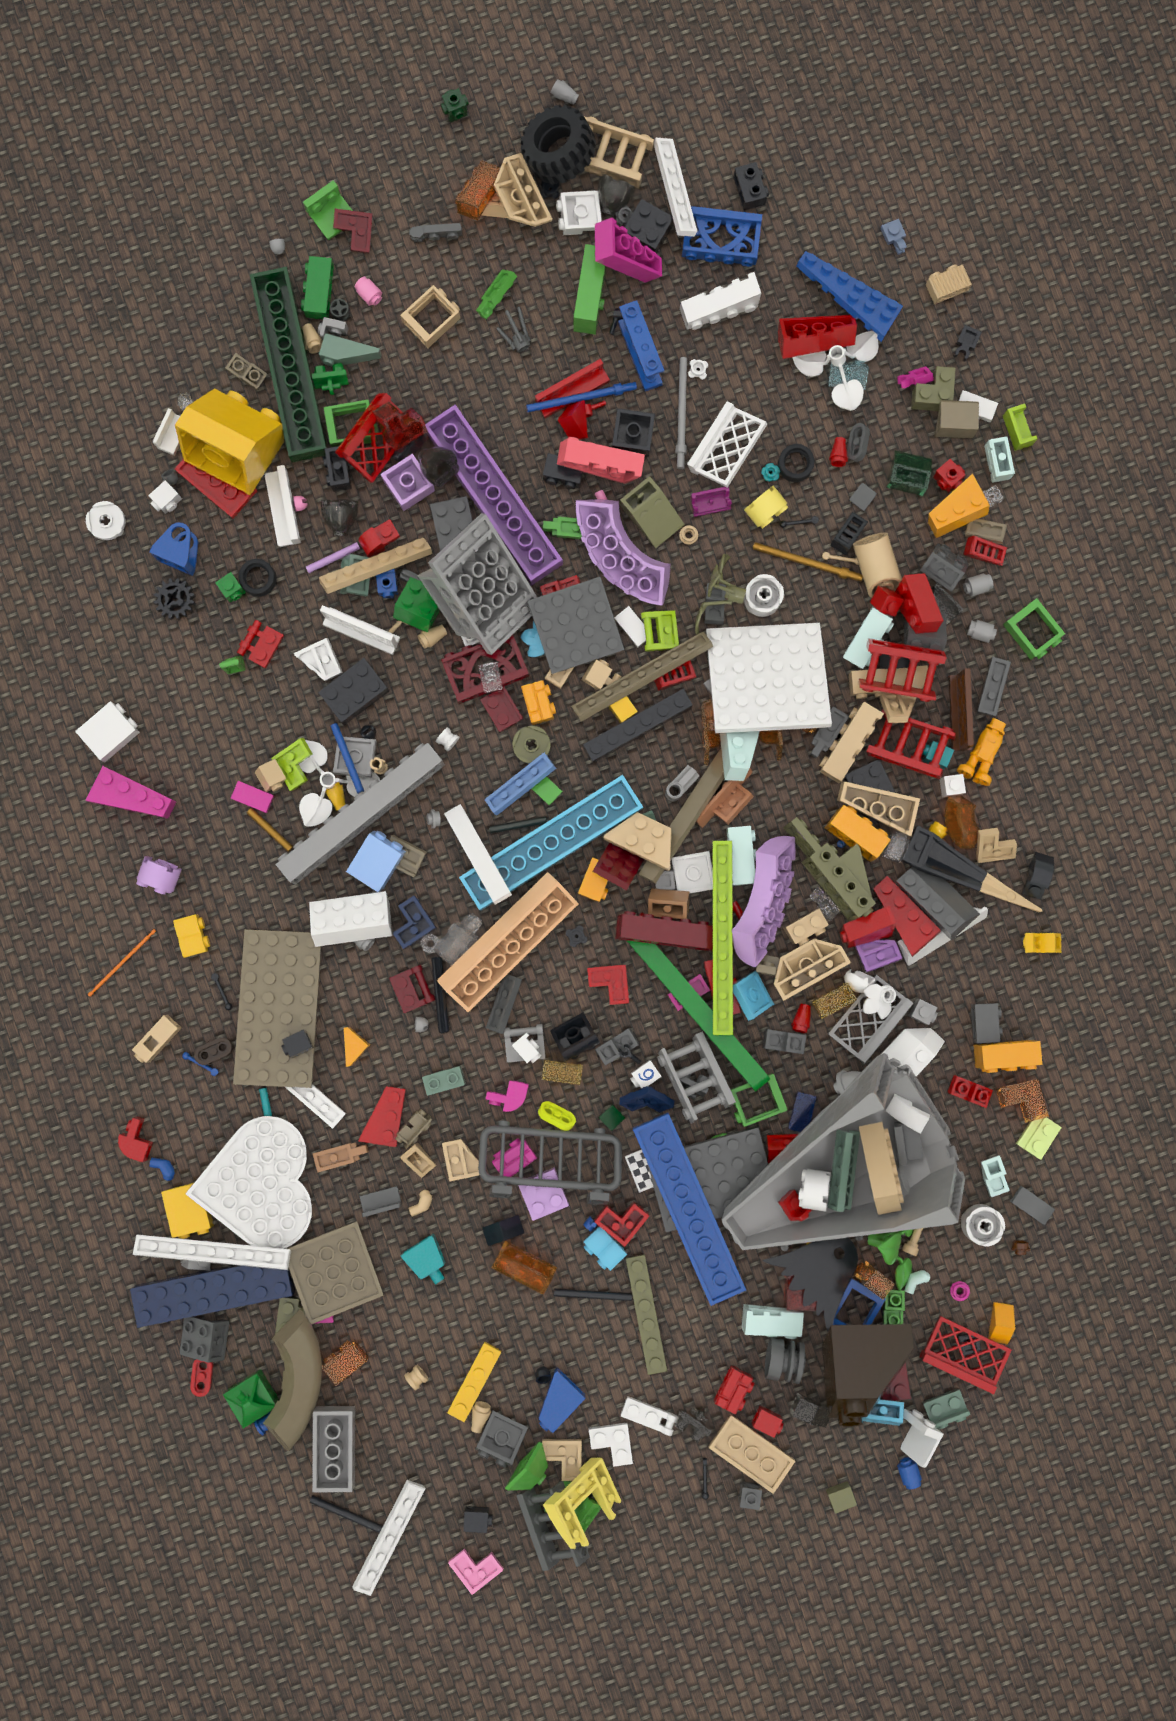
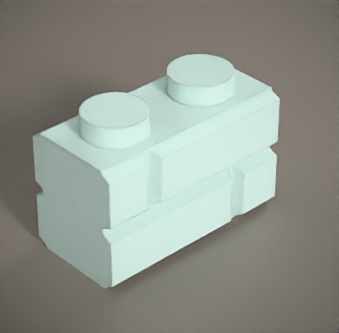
[984,437,1015,482]

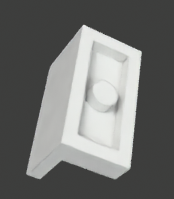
[153,408,180,456]

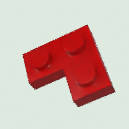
[587,965,629,1005]

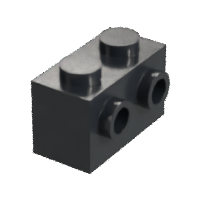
[733,162,769,211]
[323,446,352,492]

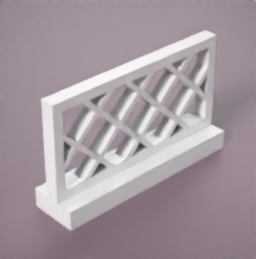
[687,401,767,488]
[320,605,400,655]

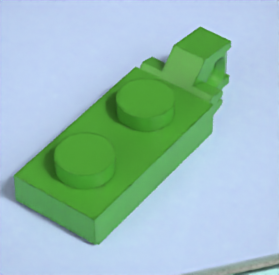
[476,270,517,319]
[542,517,582,539]

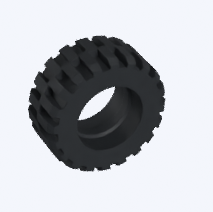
[520,105,596,184]

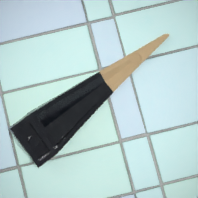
[901,825,1042,912]

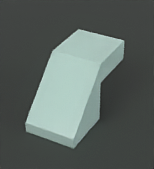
[981,1155,1010,1197]

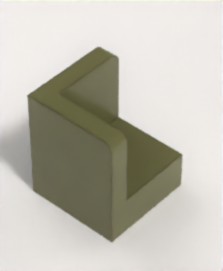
[826,1482,857,1514]

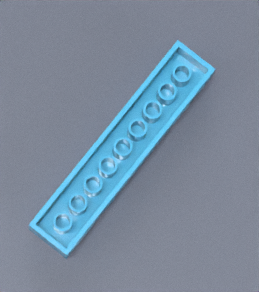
[459,775,643,911]

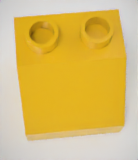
[175,389,284,496]

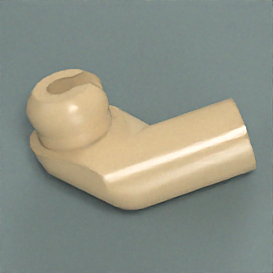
[409,1190,432,1217]

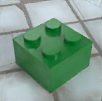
[393,577,440,632]

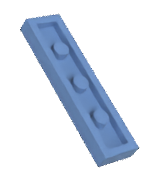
[484,753,557,816]

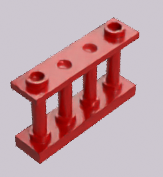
[858,638,946,702]
[866,709,956,780]

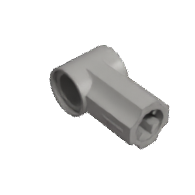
[665,765,700,801]

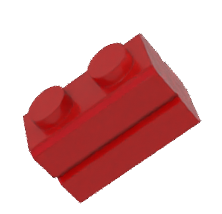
[714,1365,754,1414]

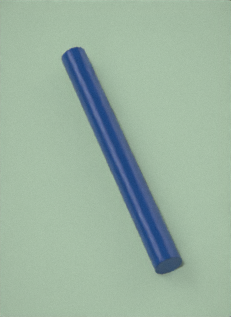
[331,723,364,794]

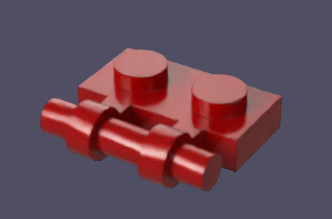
[237,620,284,669]

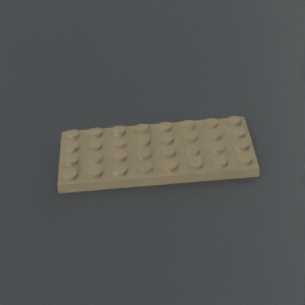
[233,929,322,1088]

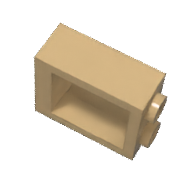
[400,285,460,348]

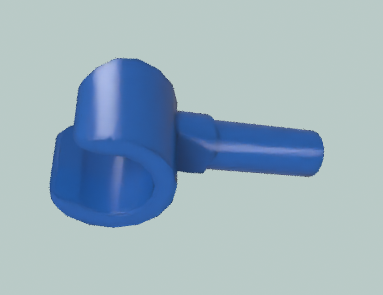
[583,1216,597,1232]

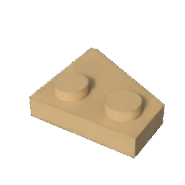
[442,1139,479,1181]

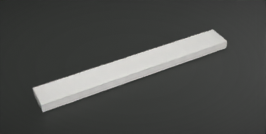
[133,1235,291,1270]

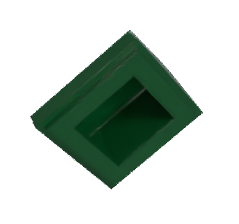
[598,1104,625,1131]

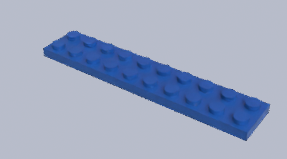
[632,1113,746,1306]

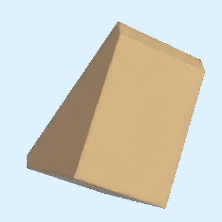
[400,1142,436,1178]

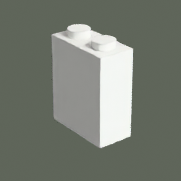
[75,701,140,762]

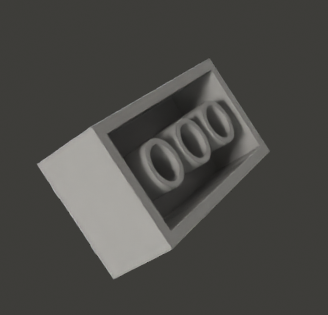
[312,1406,355,1492]

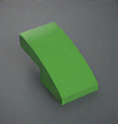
[531,777,563,806]

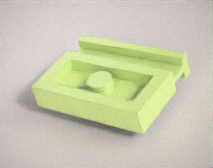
[1016,1111,1062,1160]

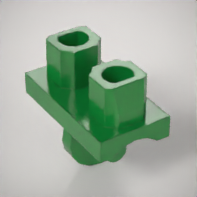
[312,363,349,395]

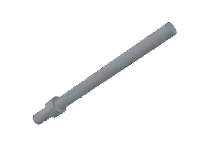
[675,357,687,469]

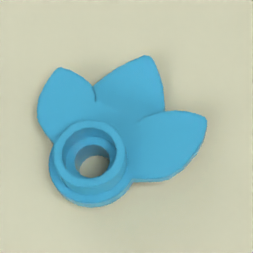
[520,621,544,657]

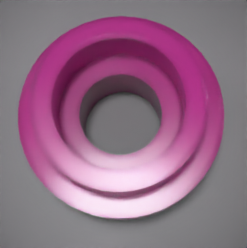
[950,1281,970,1301]

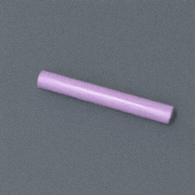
[306,542,360,573]

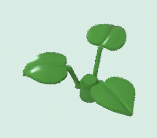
[868,1229,914,1291]

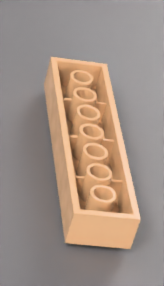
[437,872,578,1012]

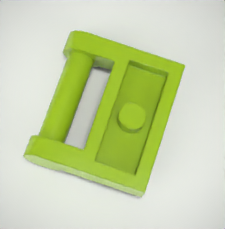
[641,611,679,652]

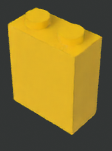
[161,1183,214,1239]

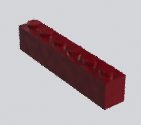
[615,911,713,952]

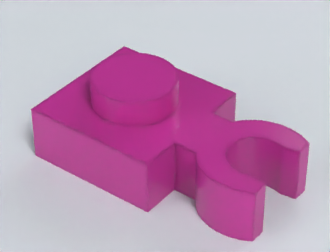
[897,366,934,388]

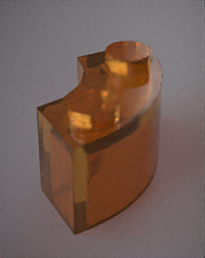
[945,796,980,849]

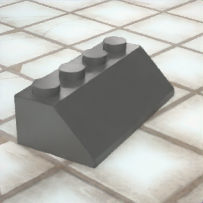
[897,867,980,941]

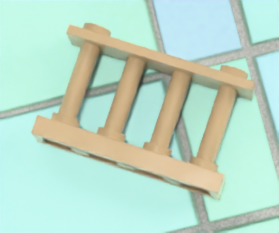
[584,116,654,189]

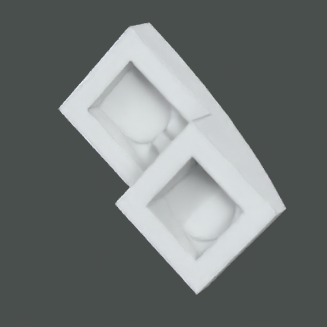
[886,1094,930,1134]

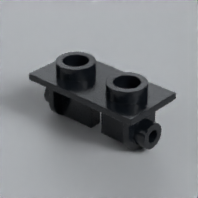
[392,426,428,462]

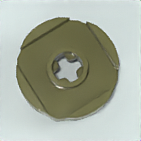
[512,725,551,764]

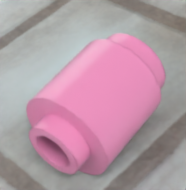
[354,277,382,306]

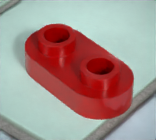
[190,1359,214,1397]

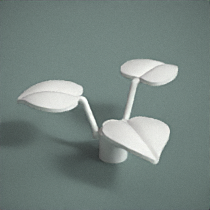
[792,331,879,411]
[299,740,380,827]

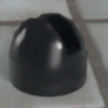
[360,725,376,739]
[535,1366,551,1384]

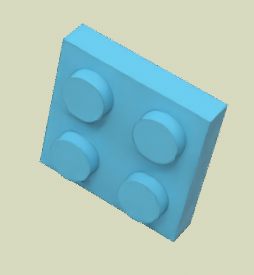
[733,970,774,1021]

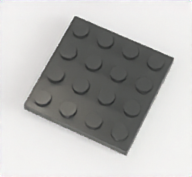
[527,577,624,674]

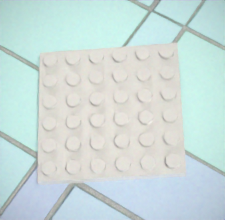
[706,623,832,733]

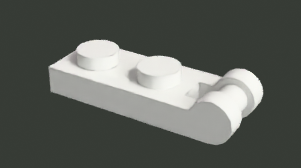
[620,1396,678,1436]

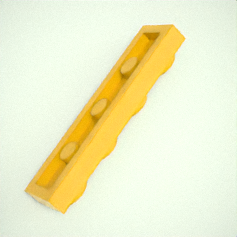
[447,1342,502,1422]

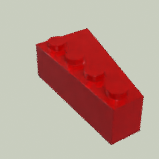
[778,315,857,359]

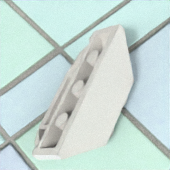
[880,1028,945,1076]

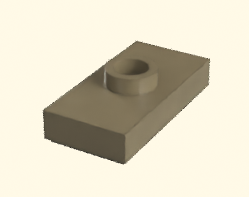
[965,519,1007,544]

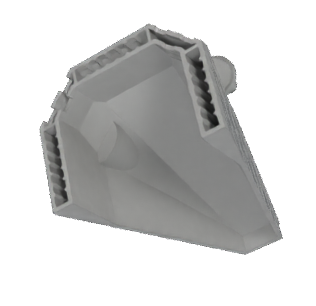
[721,1053,965,1250]

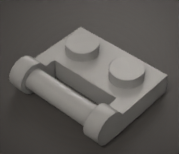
[504,1024,545,1062]

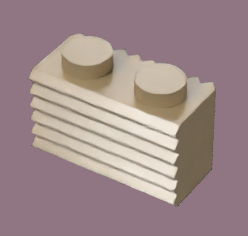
[926,264,972,304]

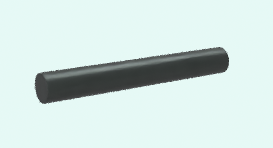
[489,816,547,834]

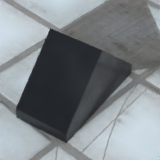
[482,1215,525,1246]

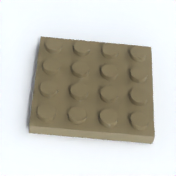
[286,1221,384,1324]

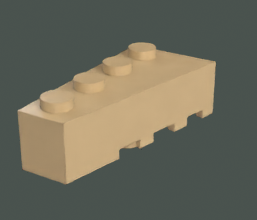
[819,702,884,783]

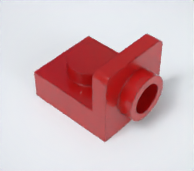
[778,1190,812,1221]

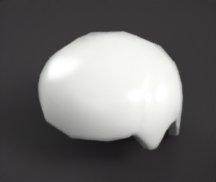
[844,969,876,993]

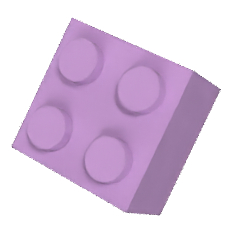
[381,454,435,511]
[518,1167,569,1221]

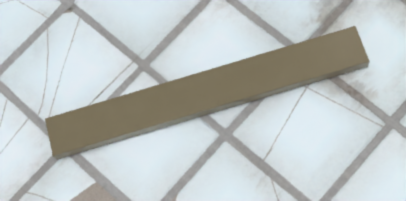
[571,632,713,722]
[639,749,724,884]

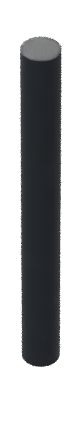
[554,1288,632,1301]
[309,1495,383,1533]

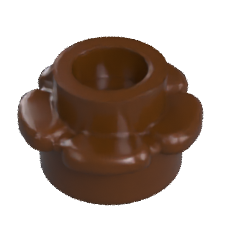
[1011,1240,1031,1255]

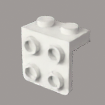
[901,1409,944,1468]

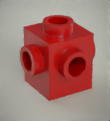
[933,459,966,493]

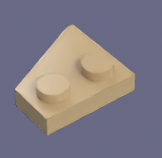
[880,693,916,723]

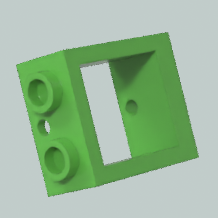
[324,400,379,447]
[1003,598,1065,660]
[730,1073,787,1127]

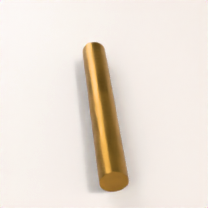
[247,808,293,852]

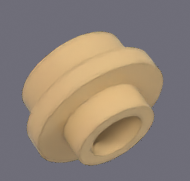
[679,525,698,545]

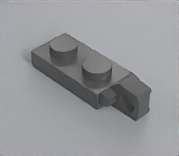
[810,706,849,758]

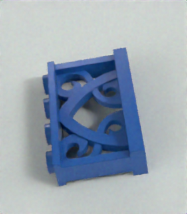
[682,206,762,267]

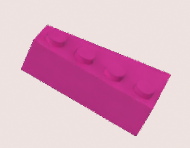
[595,217,662,282]
[86,766,176,819]

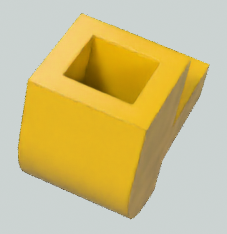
[1023,933,1061,953]

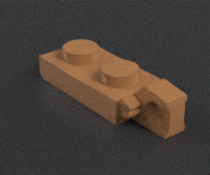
[313,1142,369,1173]

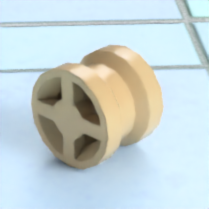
[404,1365,429,1390]

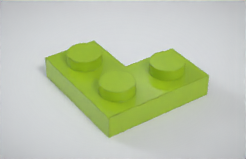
[271,738,313,791]

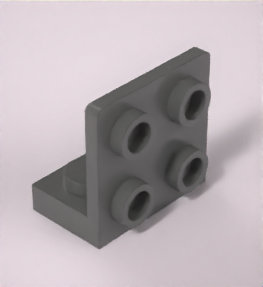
[920,543,969,592]
[180,1317,229,1363]

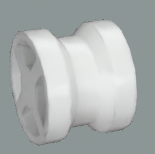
[436,727,460,752]

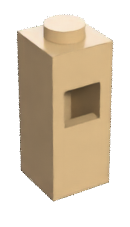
[132,1015,182,1063]

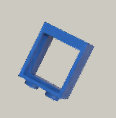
[833,1278,886,1325]

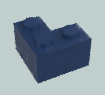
[393,895,437,949]

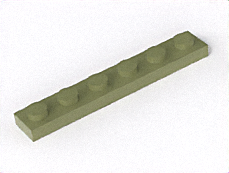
[625,1254,667,1375]

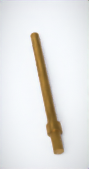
[753,542,863,582]

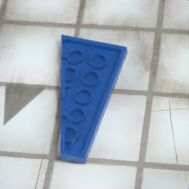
[796,251,903,342]

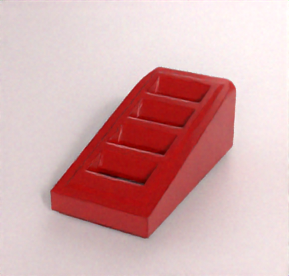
[963,536,1007,566]
[654,660,696,690]

